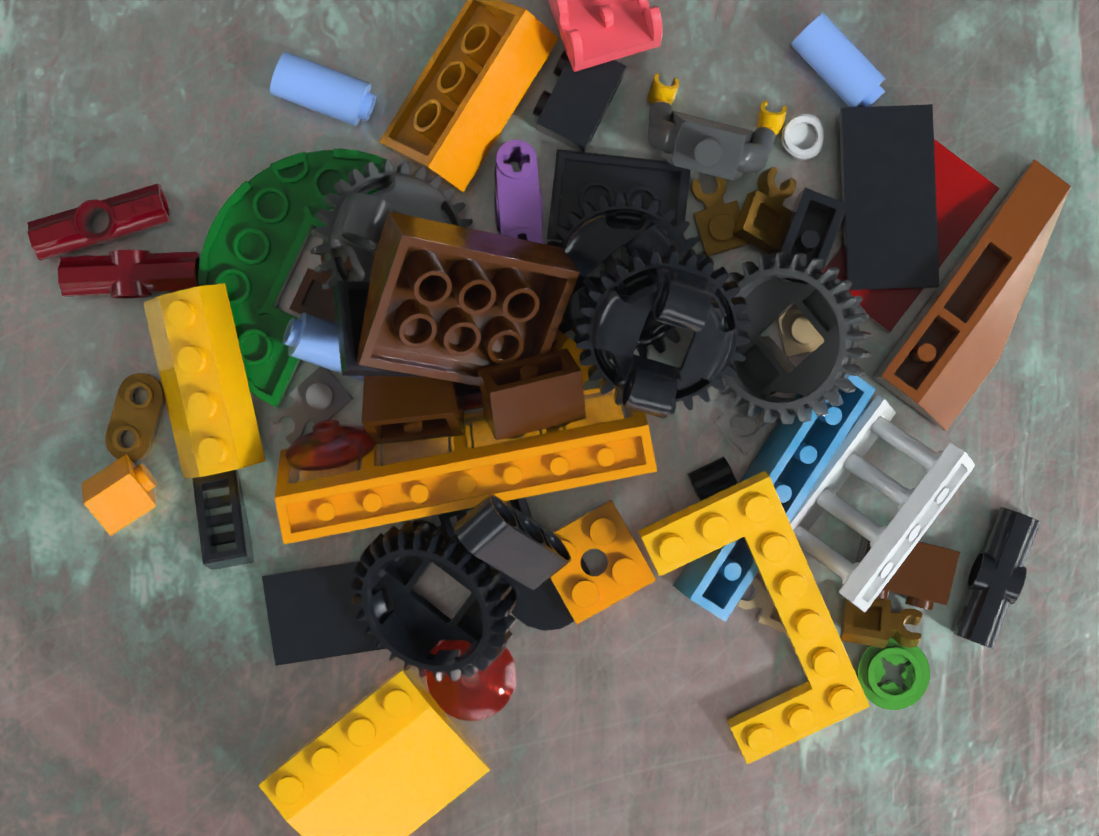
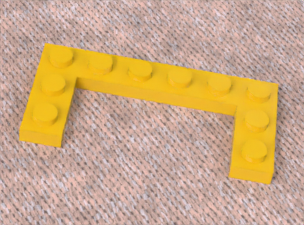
[638,471,870,764]

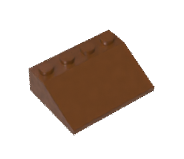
[357,211,580,386]

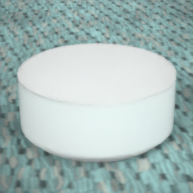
[780,114,827,161]

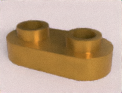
[105,373,166,461]

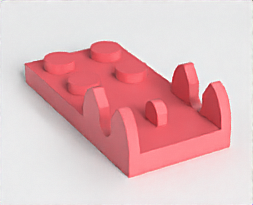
[547,0,662,72]

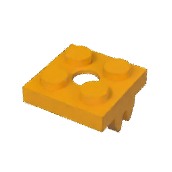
[551,500,656,625]

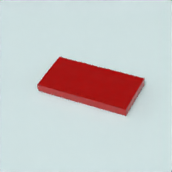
[822,139,1000,333]

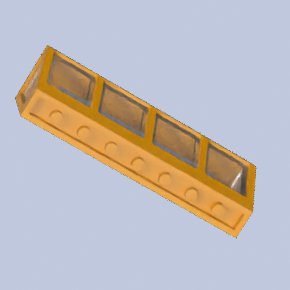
[274,388,658,544]

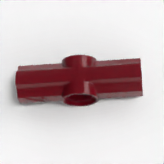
[27,184,172,261]
[58,250,200,298]

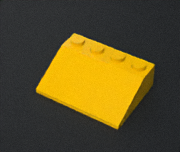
[258,666,490,836]

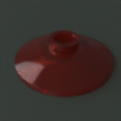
[286,419,376,471]
[427,640,516,721]

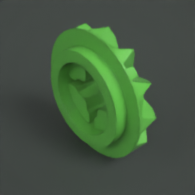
[857,637,930,710]

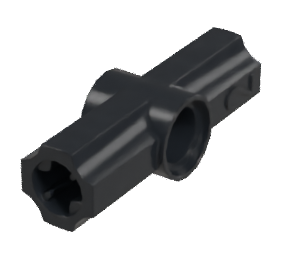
[953,507,1041,649]

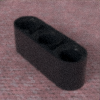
[454,494,571,590]

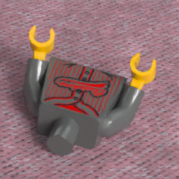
[647,73,787,180]

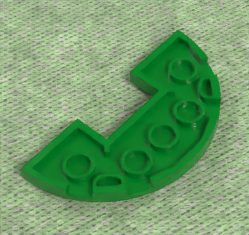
[198,148,387,408]

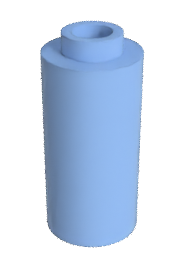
[790,13,886,107]
[270,51,376,126]
[283,312,364,381]

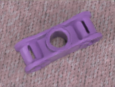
[494,139,543,244]

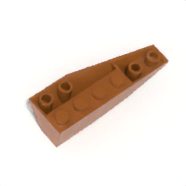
[872,159,1071,431]

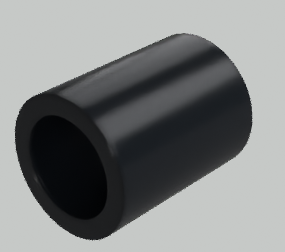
[687,456,738,501]

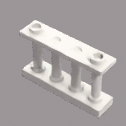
[790,395,975,613]

